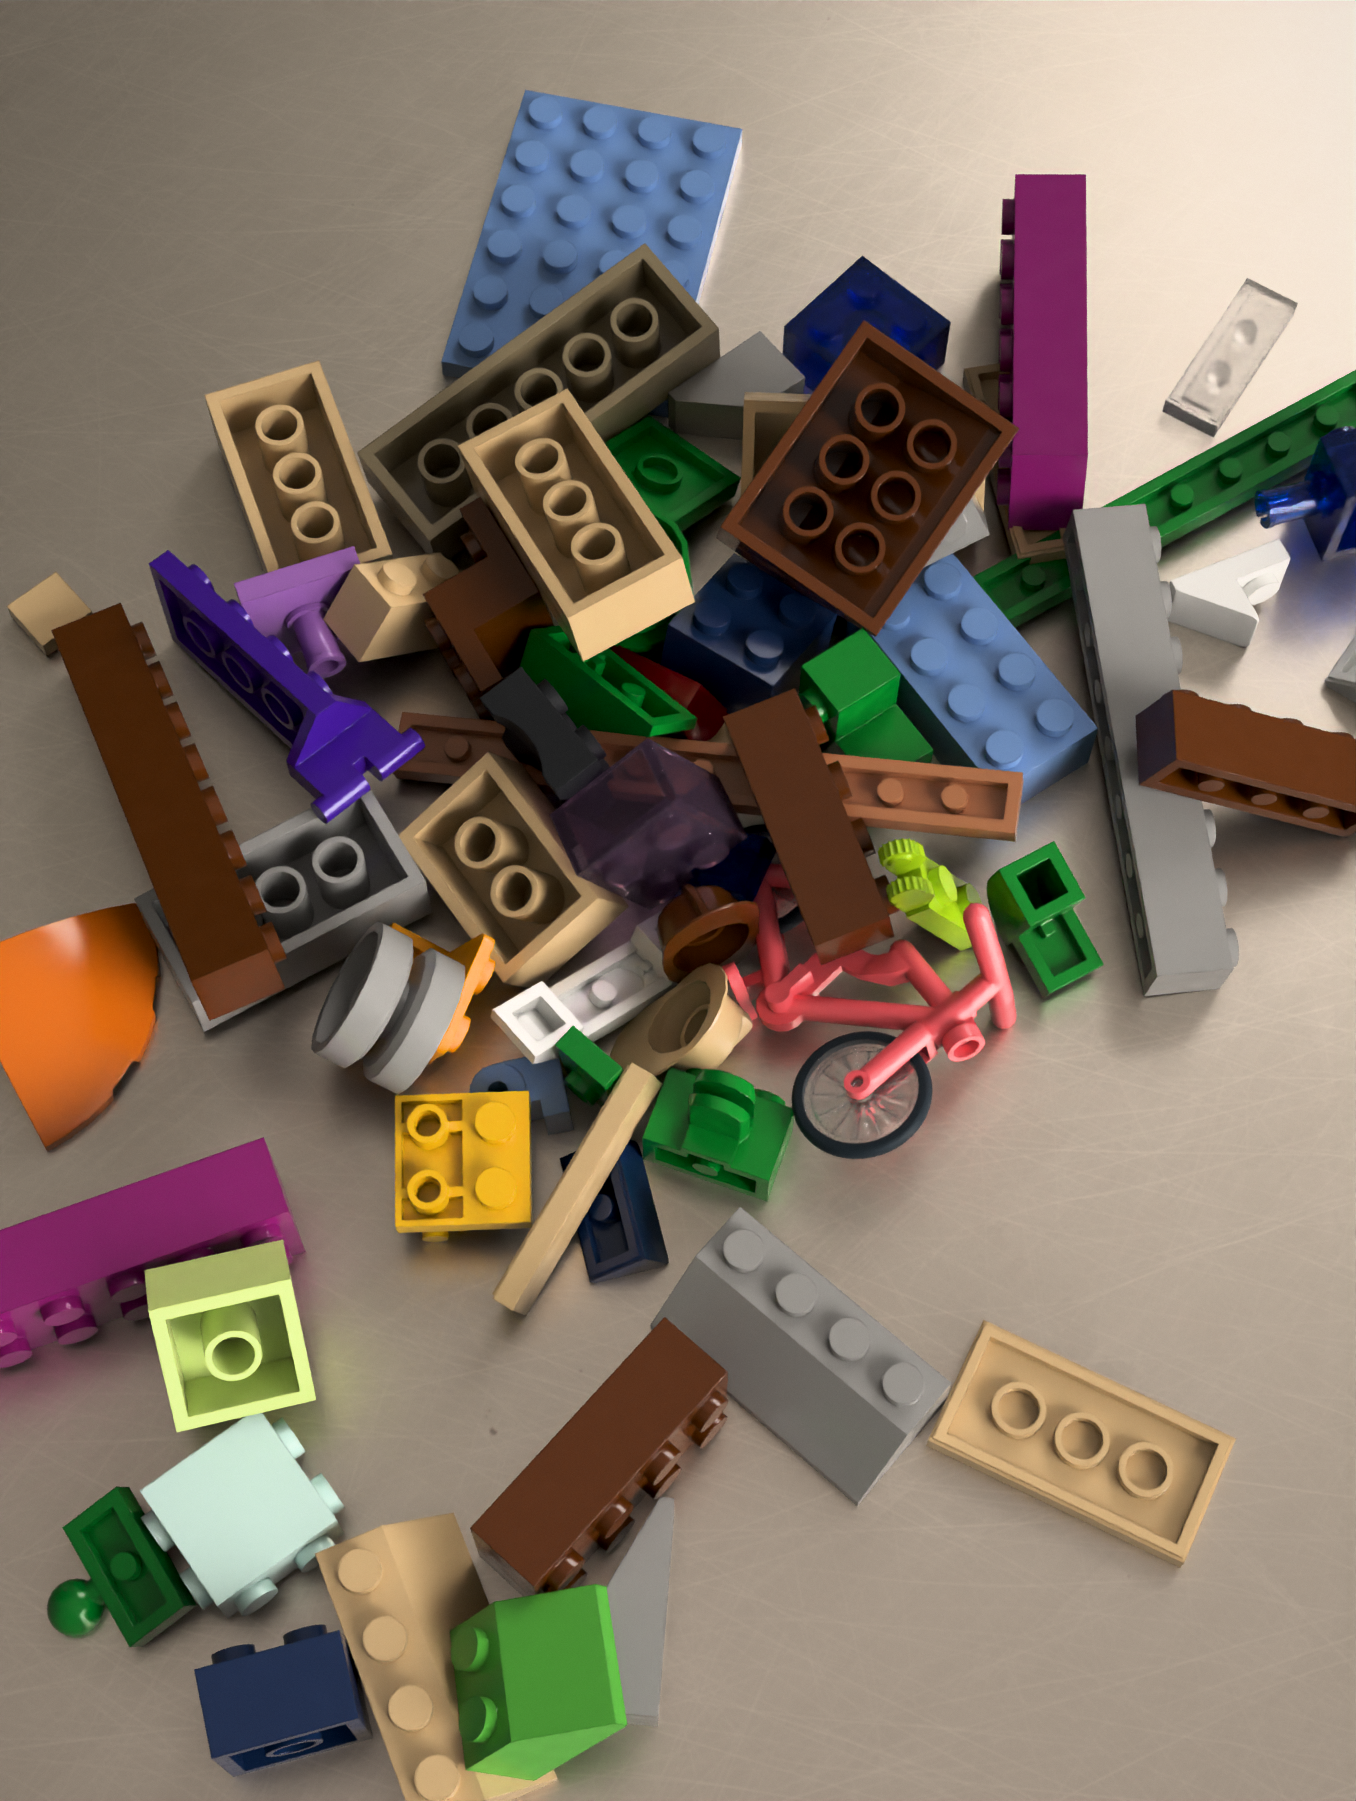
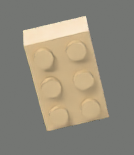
[398,752,629,988]

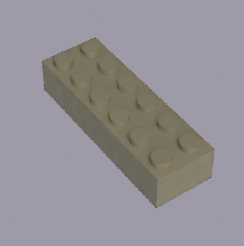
[357,243,720,560]

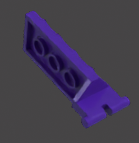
[149,550,425,824]

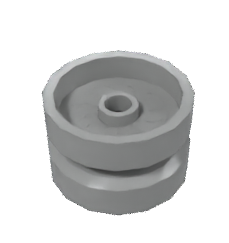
[311,921,465,1094]

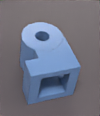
[470,1057,574,1135]

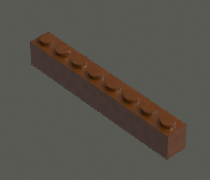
[51,603,287,1021]

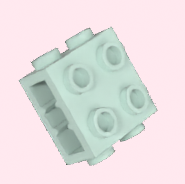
[140,1413,345,1619]

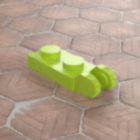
[877,838,982,951]

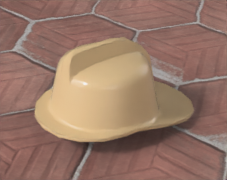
[610,963,753,1077]

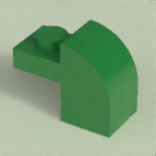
[986,841,1104,998]

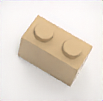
[323,552,459,662]

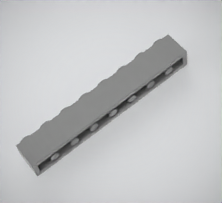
[1063,504,1239,996]

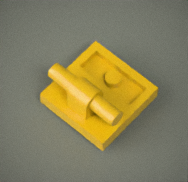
[395,1091,533,1242]

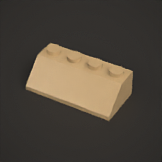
[315,1513,558,1801]

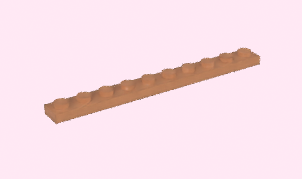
[393,712,1024,842]

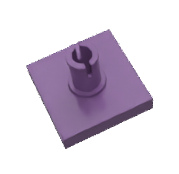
[234,546,360,678]

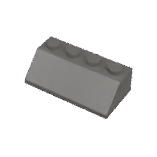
[650,1207,952,1506]

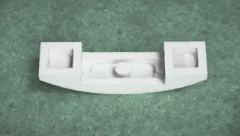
[490,911,678,1064]

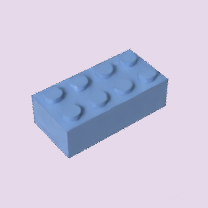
[845,553,1098,804]

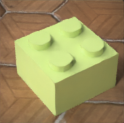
[144,1239,316,1432]

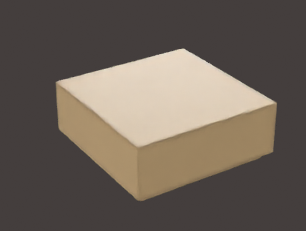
[7,572,93,656]

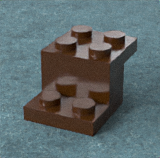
[423,497,554,721]

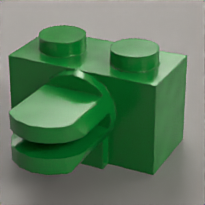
[642,1067,794,1201]

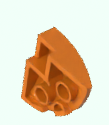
[0,903,161,1152]

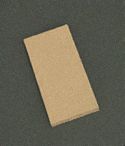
[926,1320,1236,1568]

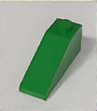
[519,625,698,737]

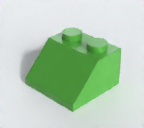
[450,1584,627,1781]

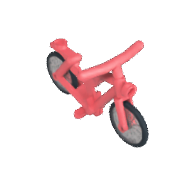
[693,824,1017,1159]

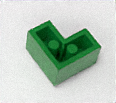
[798,628,934,763]

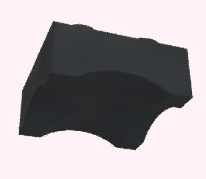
[480,667,620,836]

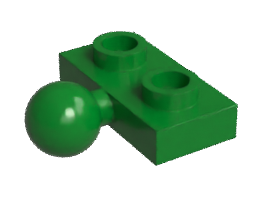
[47,1486,197,1647]

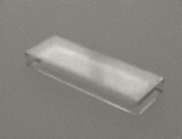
[1162,278,1298,438]

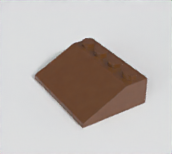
[716,320,1019,637]

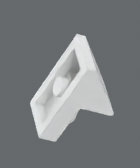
[1167,539,1291,647]

